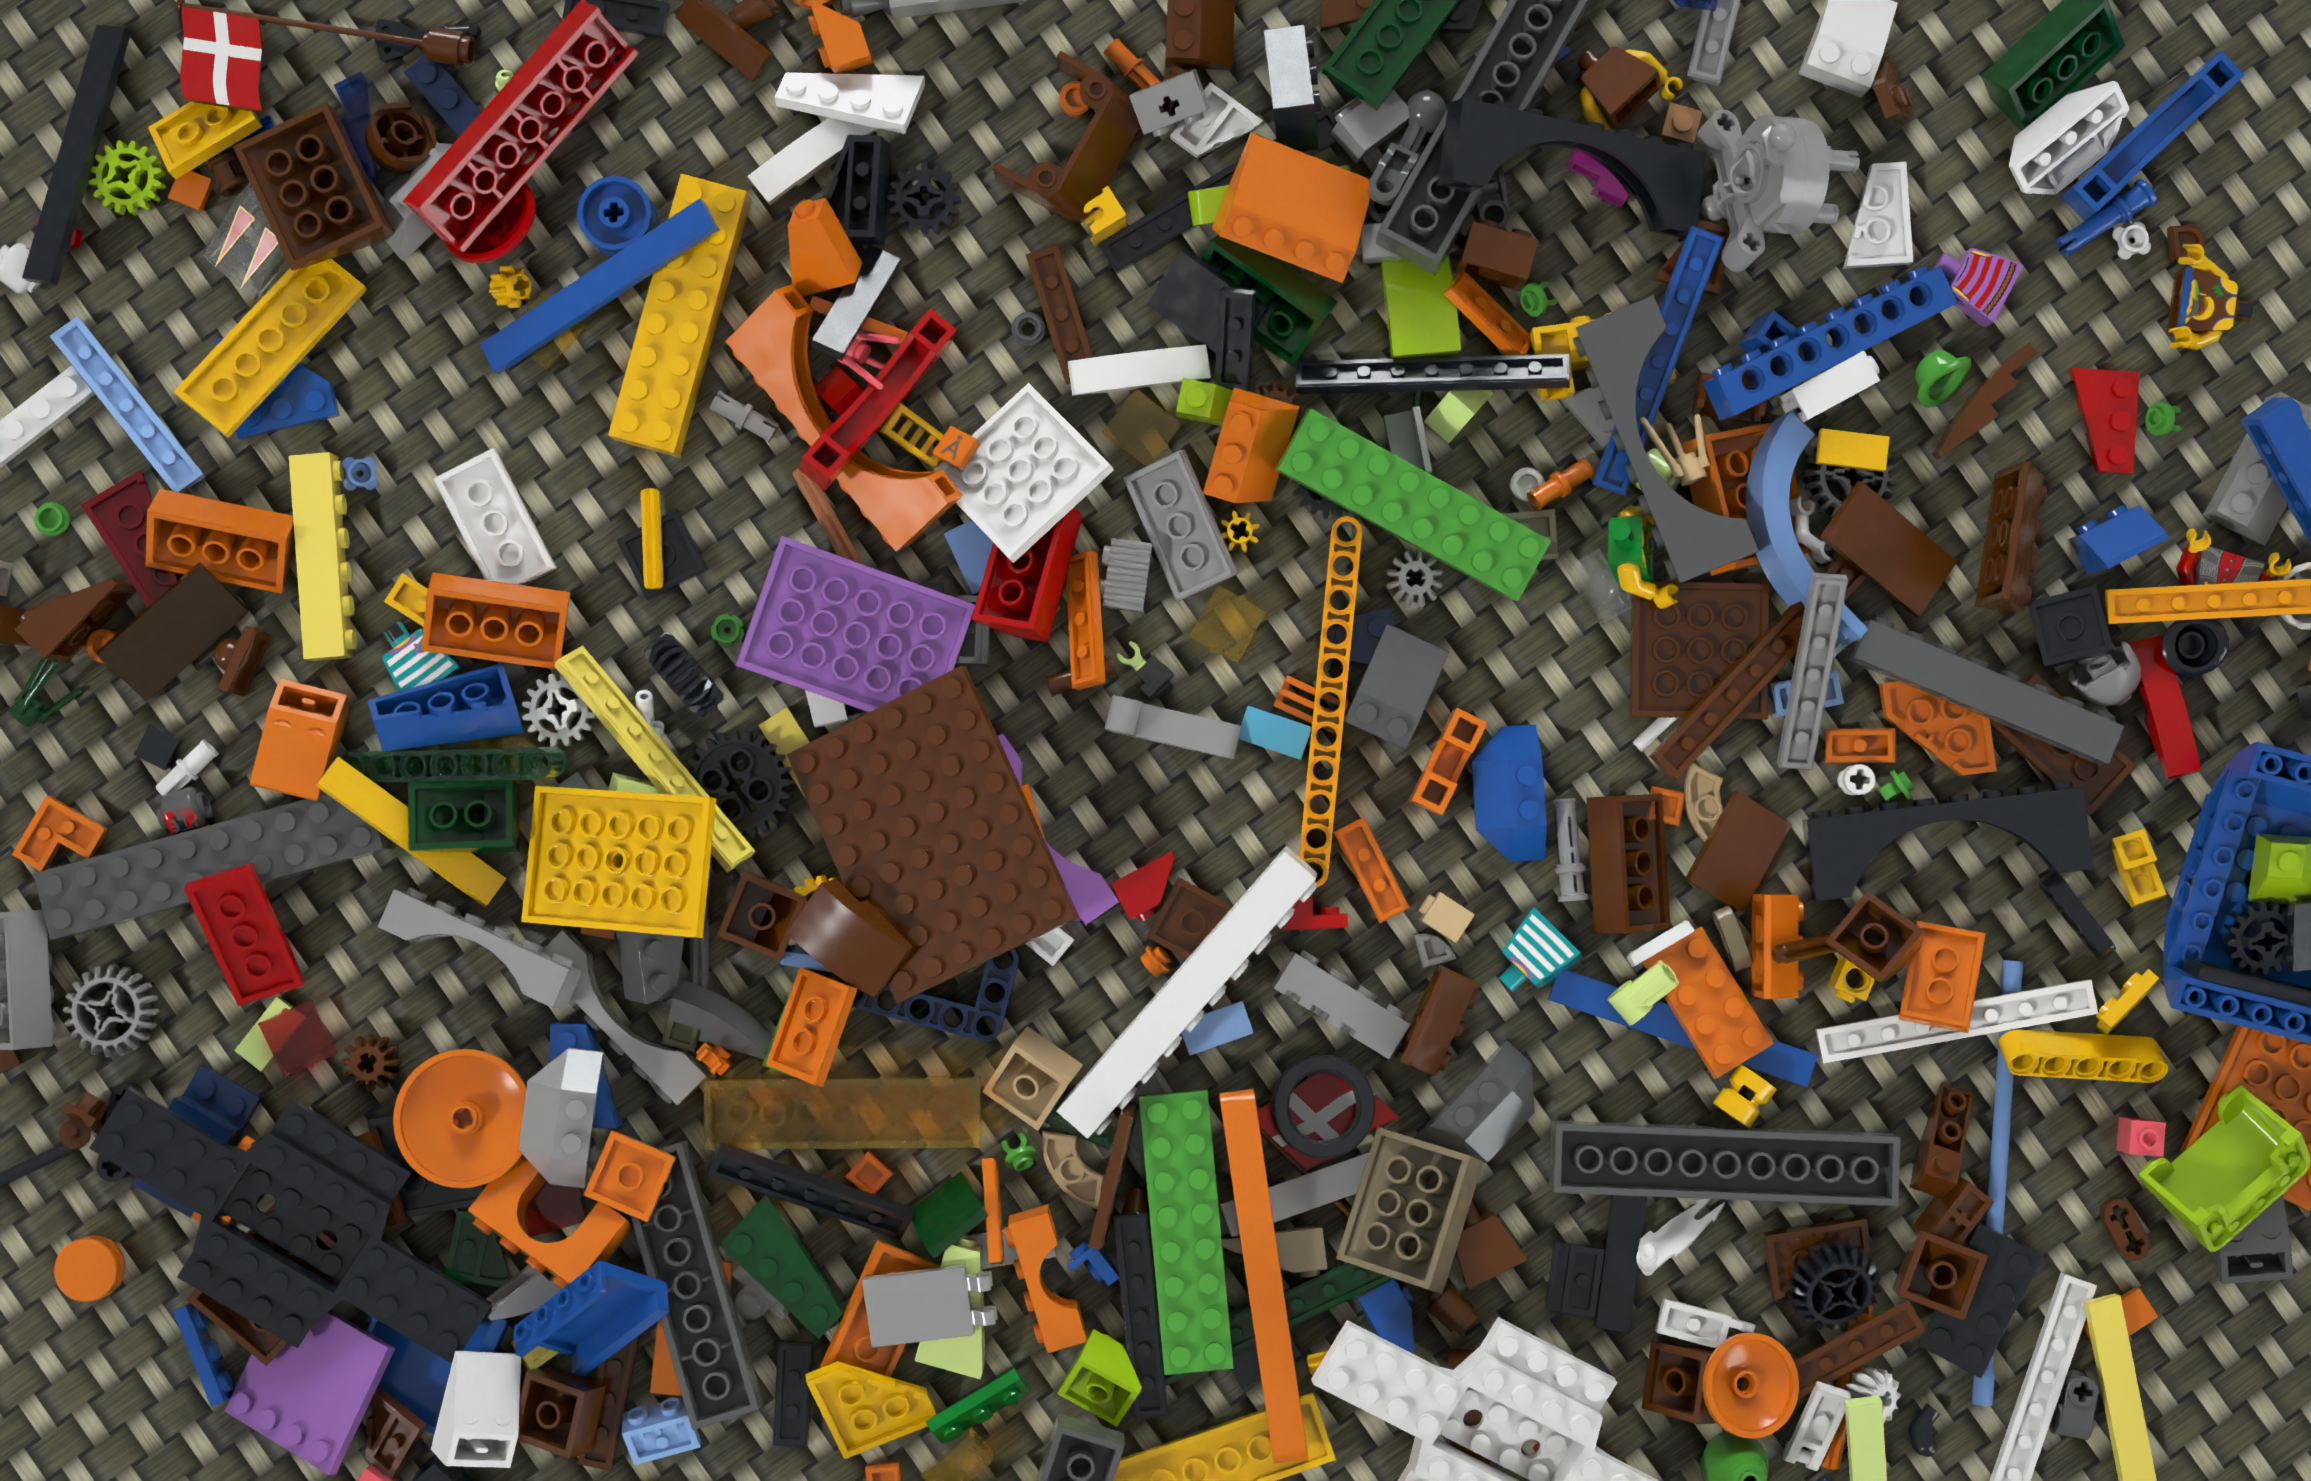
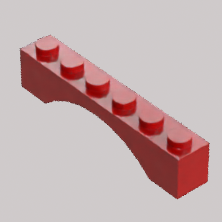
[799,309,957,491]

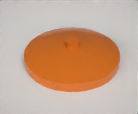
[393,1049,527,1188]

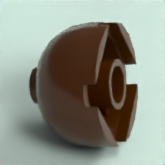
[364,102,437,173]

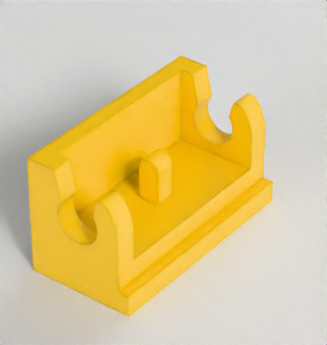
[1083,186,1127,248]

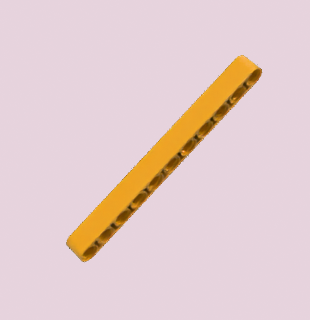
[1299,516,1362,887]

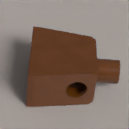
[1455,1201,1527,1289]

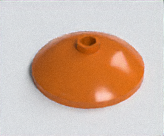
[1703,1333,1799,1439]

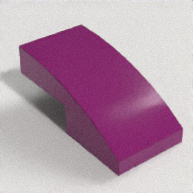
[1566,150,1629,208]

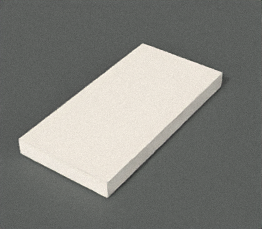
[433,448,557,586]

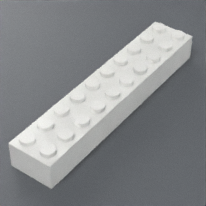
[1056,846,1317,1139]

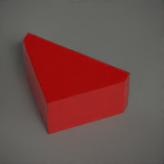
[814,365,863,417]

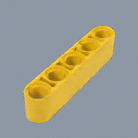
[1998,1029,2168,1083]

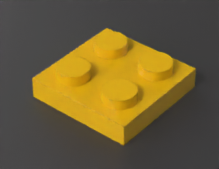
[2095,969,2159,1034]

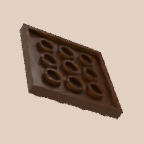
[1629,581,1769,720]

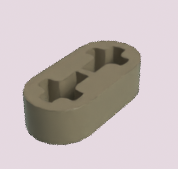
[1712,905,1752,972]

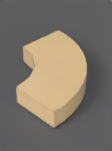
[1684,763,1724,842]
[1042,1130,1105,1208]

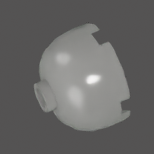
[2068,641,2141,706]

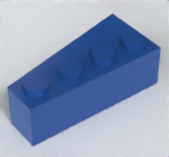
[368,663,524,752]

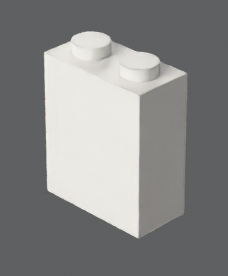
[1777,351,1880,422]

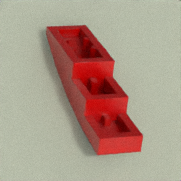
[2128,635,2201,780]

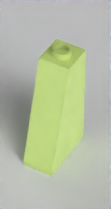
[914,1235,985,1380]

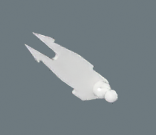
[1636,1199,1725,1276]

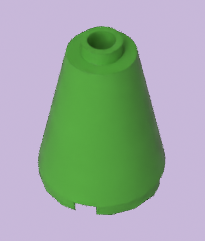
[1699,1432,1769,1481]

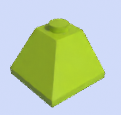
[2248,833,2311,904]
[1057,1329,1142,1427]

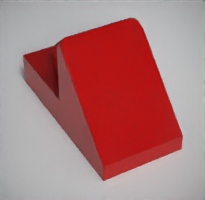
[1278,894,1348,930]

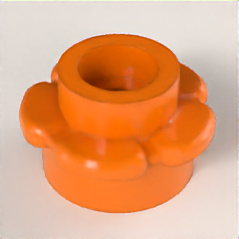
[1140,946,1171,977]

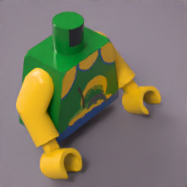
[1608,506,1679,609]

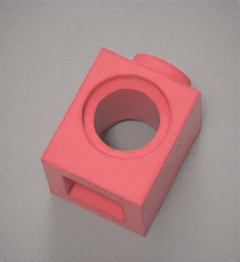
[2116,1116,2166,1157]

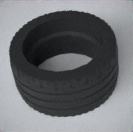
[1271,1055,1375,1159]

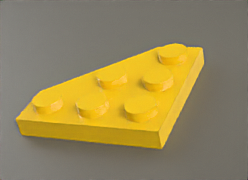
[805,1361,939,1459]

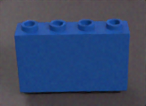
[513,1260,669,1377]

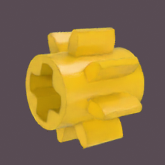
[489,265,532,308]
[1220,511,1260,553]

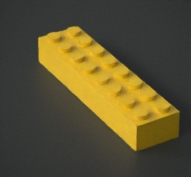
[608,173,752,458]

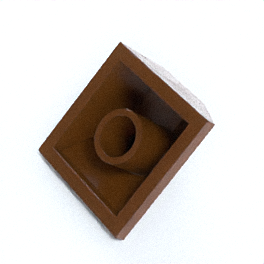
[1892,1230,1988,1320]

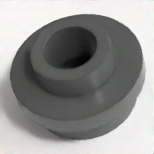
[1011,312,1045,346]

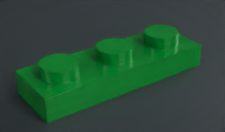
[926,1368,1031,1444]

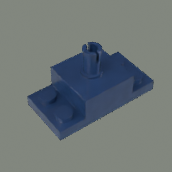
[132,1064,263,1218]

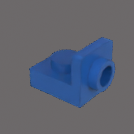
[1067,1241,1119,1286]

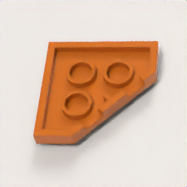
[1879,681,1997,776]

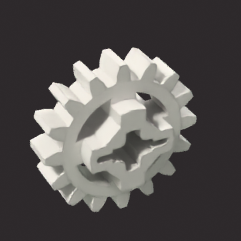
[522,674,597,747]

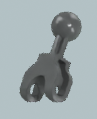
[1366,90,1447,224]

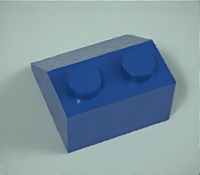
[2069,504,2169,575]

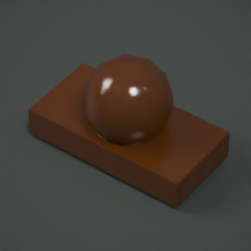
[214,625,271,697]

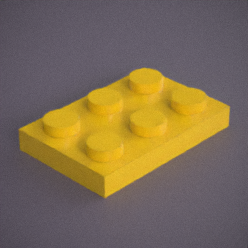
[148,102,262,180]

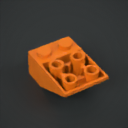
[250,679,350,802]

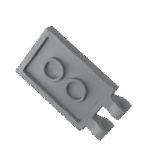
[862,1264,998,1348]

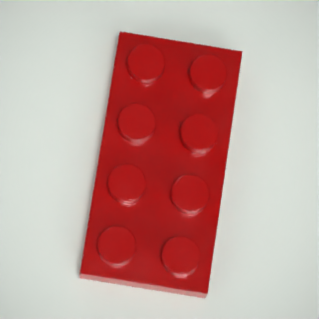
[184,863,305,1006]

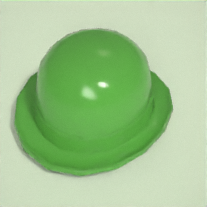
[1915,350,1971,408]

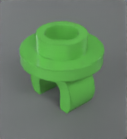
[1520,282,1558,317]
[2145,402,2181,436]
[1879,769,1915,803]
[1002,1133,1038,1171]

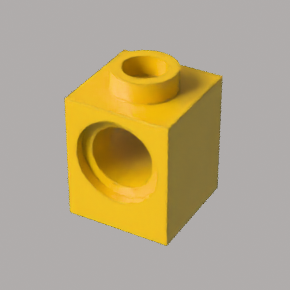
[1827,955,1875,1004]

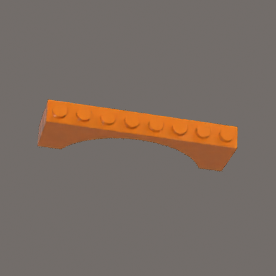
[725,285,963,552]

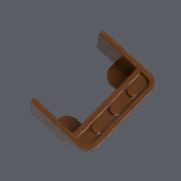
[993,51,1141,223]

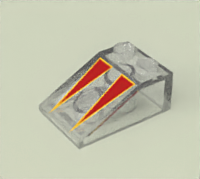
[202,182,287,300]

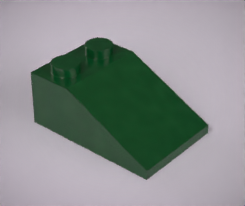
[408,778,520,853]

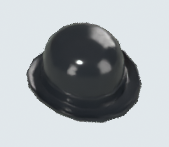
[2162,619,2229,676]

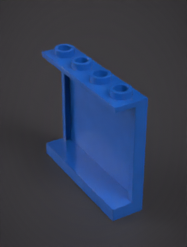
[366,1313,513,1434]

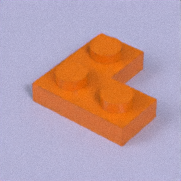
[12,796,109,872]

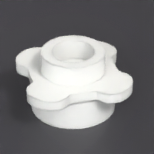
[2112,222,2151,260]

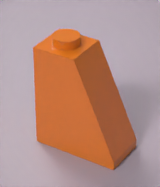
[788,198,862,297]

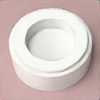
[1509,467,1544,502]

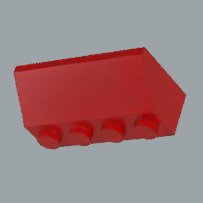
[972,507,1083,642]

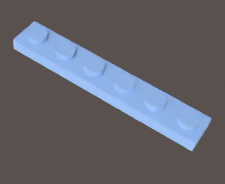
[50,316,206,493]

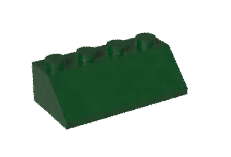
[1981,0,2125,131]
[1201,235,1338,366]

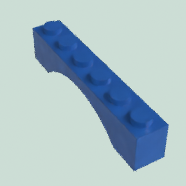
[2061,50,2244,221]

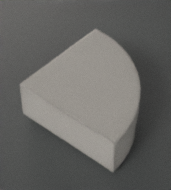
[1414,934,1456,968]

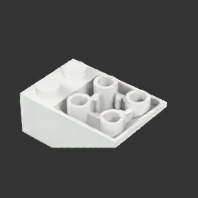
[431,1351,521,1468]

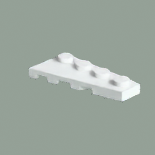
[775,72,925,134]

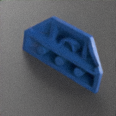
[1471,725,1547,862]

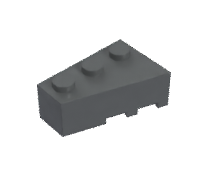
[616,930,684,1004]

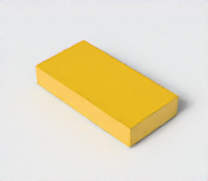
[1815,428,1890,472]

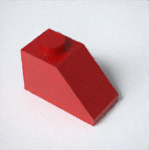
[1111,852,1174,922]

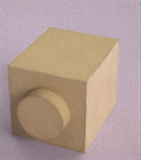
[1418,892,1475,943]

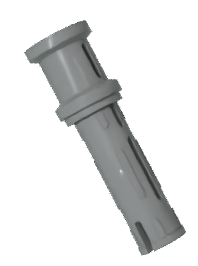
[1553,798,1589,902]

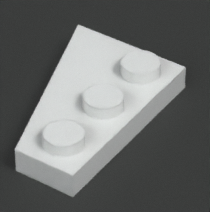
[1843,162,1913,269]

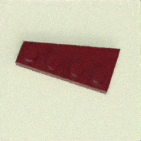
[81,470,179,607]

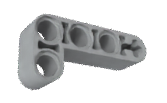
[1104,695,1242,760]

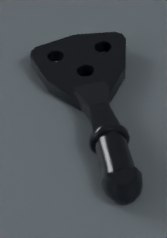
[375,19,482,63]

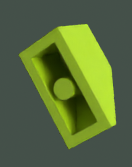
[1176,378,1233,426]

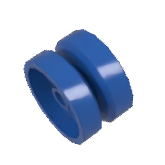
[577,176,659,257]

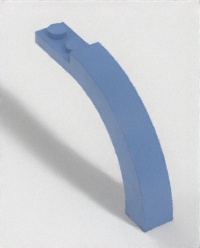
[1746,410,1869,646]

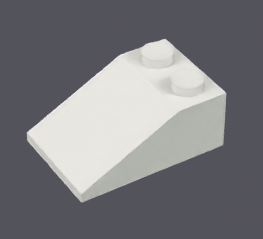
[1799,0,1898,98]

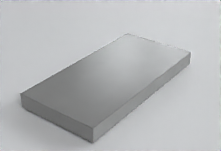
[1123,450,1238,602]

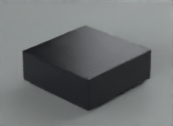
[134,725,183,770]

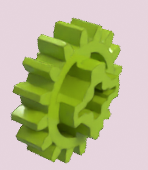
[88,140,166,216]

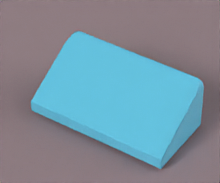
[1239,706,1312,760]

